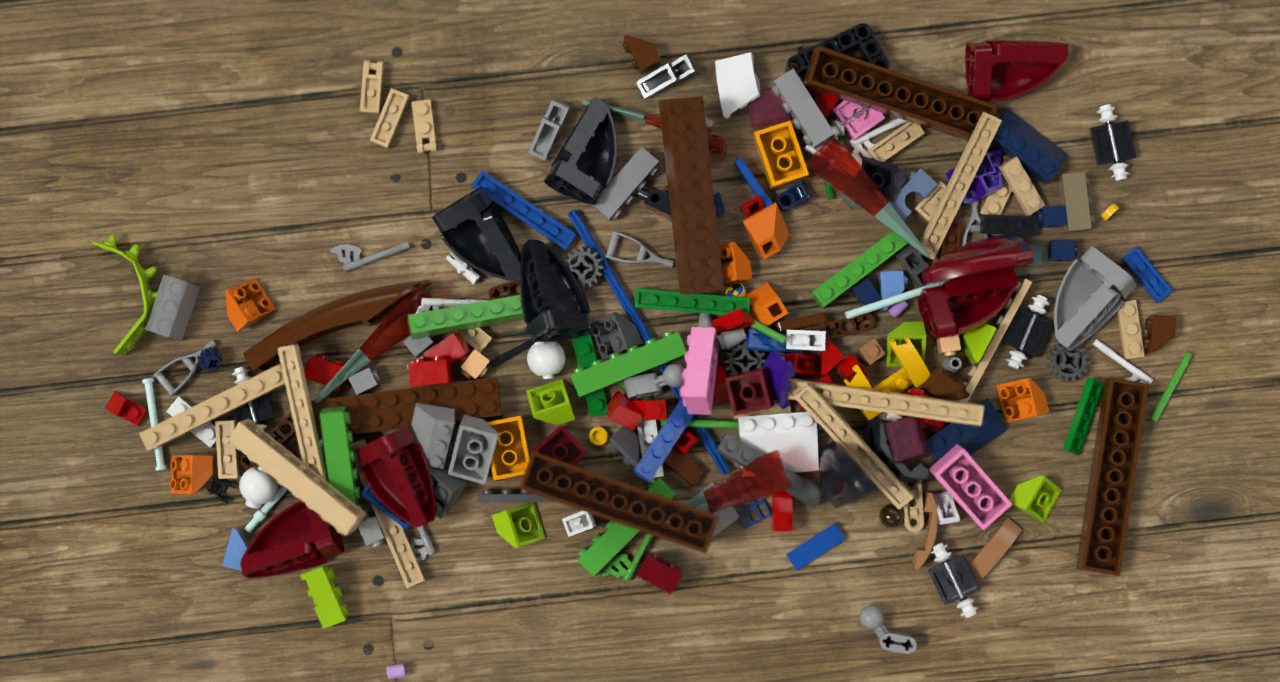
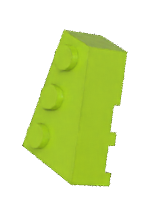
[300,565,349,629]

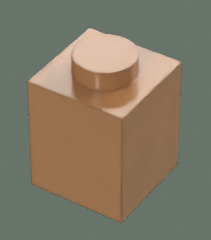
[857,338,886,366]

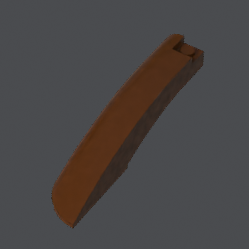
[243,280,431,373]

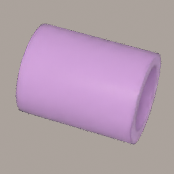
[887,301,908,318]
[386,663,406,680]

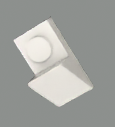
[786,330,826,351]

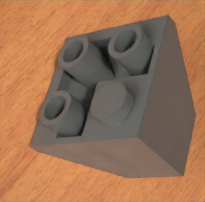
[590,312,643,360]
[609,426,639,468]
[429,468,467,519]

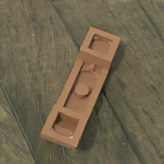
[911,492,938,570]
[968,517,1022,583]

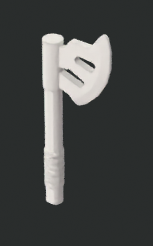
[849,118,908,166]
[415,298,488,314]
[1093,339,1153,385]

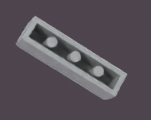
[772,69,835,148]
[592,146,659,222]

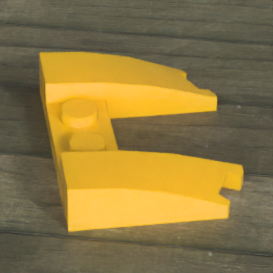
[844,337,931,421]

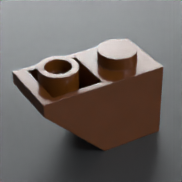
[622,35,661,74]
[1143,314,1177,354]
[922,369,970,401]

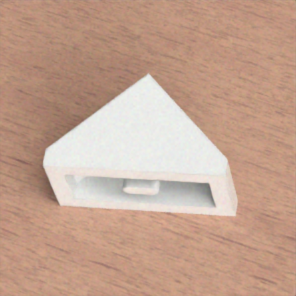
[932,492,960,525]
[562,511,596,537]

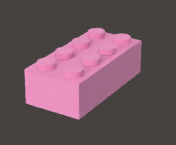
[680,327,719,415]
[928,444,1012,530]

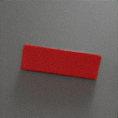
[712,309,755,335]

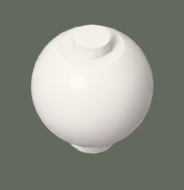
[527,342,565,379]
[239,466,279,509]

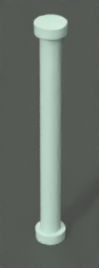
[142,378,167,471]

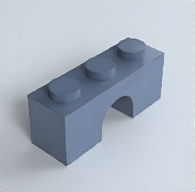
[881,169,937,221]

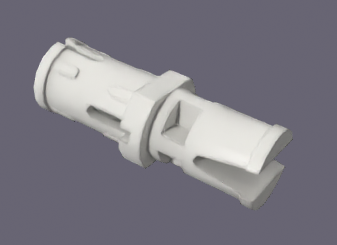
[445,251,481,285]

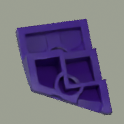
[946,149,1003,207]
[763,351,795,409]

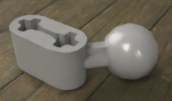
[623,363,685,400]
[859,605,916,654]

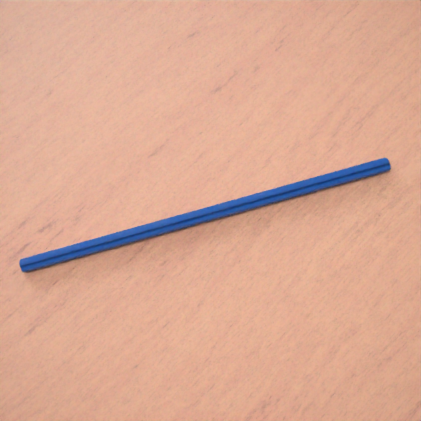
[568,209,731,475]

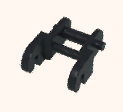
[207,477,237,503]

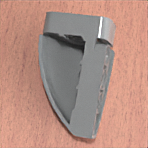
[1054,246,1137,351]

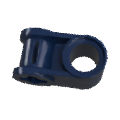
[776,179,813,212]

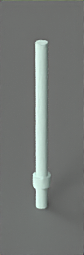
[845,282,944,319]
[244,440,324,533]

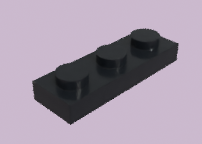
[980,214,1038,236]

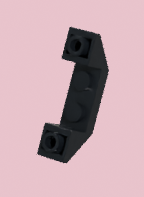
[872,418,933,484]

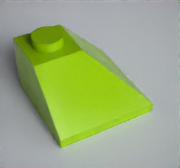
[886,321,926,367]
[961,324,997,365]
[526,379,575,425]
[1009,475,1062,523]
[492,502,546,548]

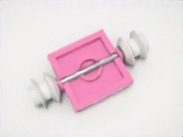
[829,100,885,141]

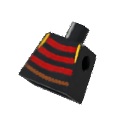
[637,187,672,222]

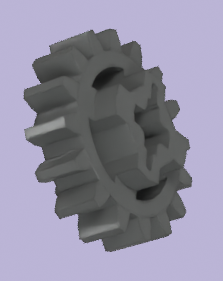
[563,246,605,288]
[724,341,766,375]
[1047,343,1090,382]

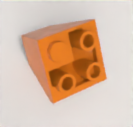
[742,202,790,260]
[719,242,753,285]
[225,278,276,332]
[745,283,788,330]
[996,378,1050,423]
[170,455,213,494]

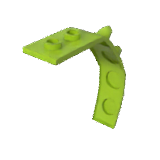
[92,234,157,357]

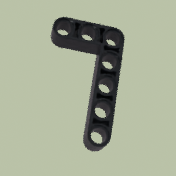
[785,23,889,75]

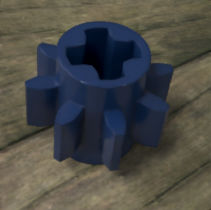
[197,347,223,372]

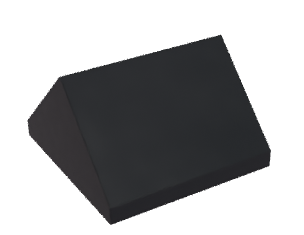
[862,157,907,202]

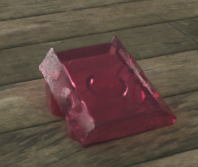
[748,87,790,129]

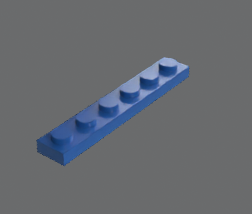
[471,171,576,251]
[633,397,694,483]

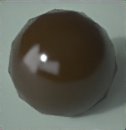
[879,504,904,528]

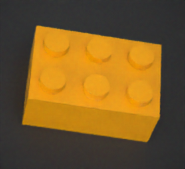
[753,120,809,190]
[486,416,530,481]

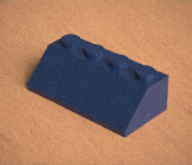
[991,108,1068,185]
[922,398,1006,463]

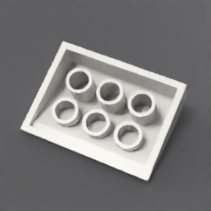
[737,412,819,477]

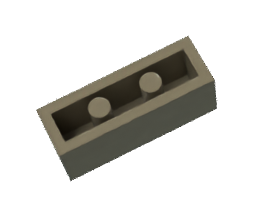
[1058,172,1094,233]

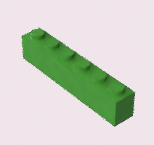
[811,231,908,309]
[408,295,524,340]
[571,331,686,398]
[320,406,363,510]
[577,478,676,577]

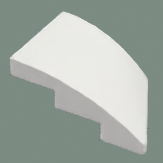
[715,52,760,119]

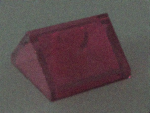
[885,416,929,462]

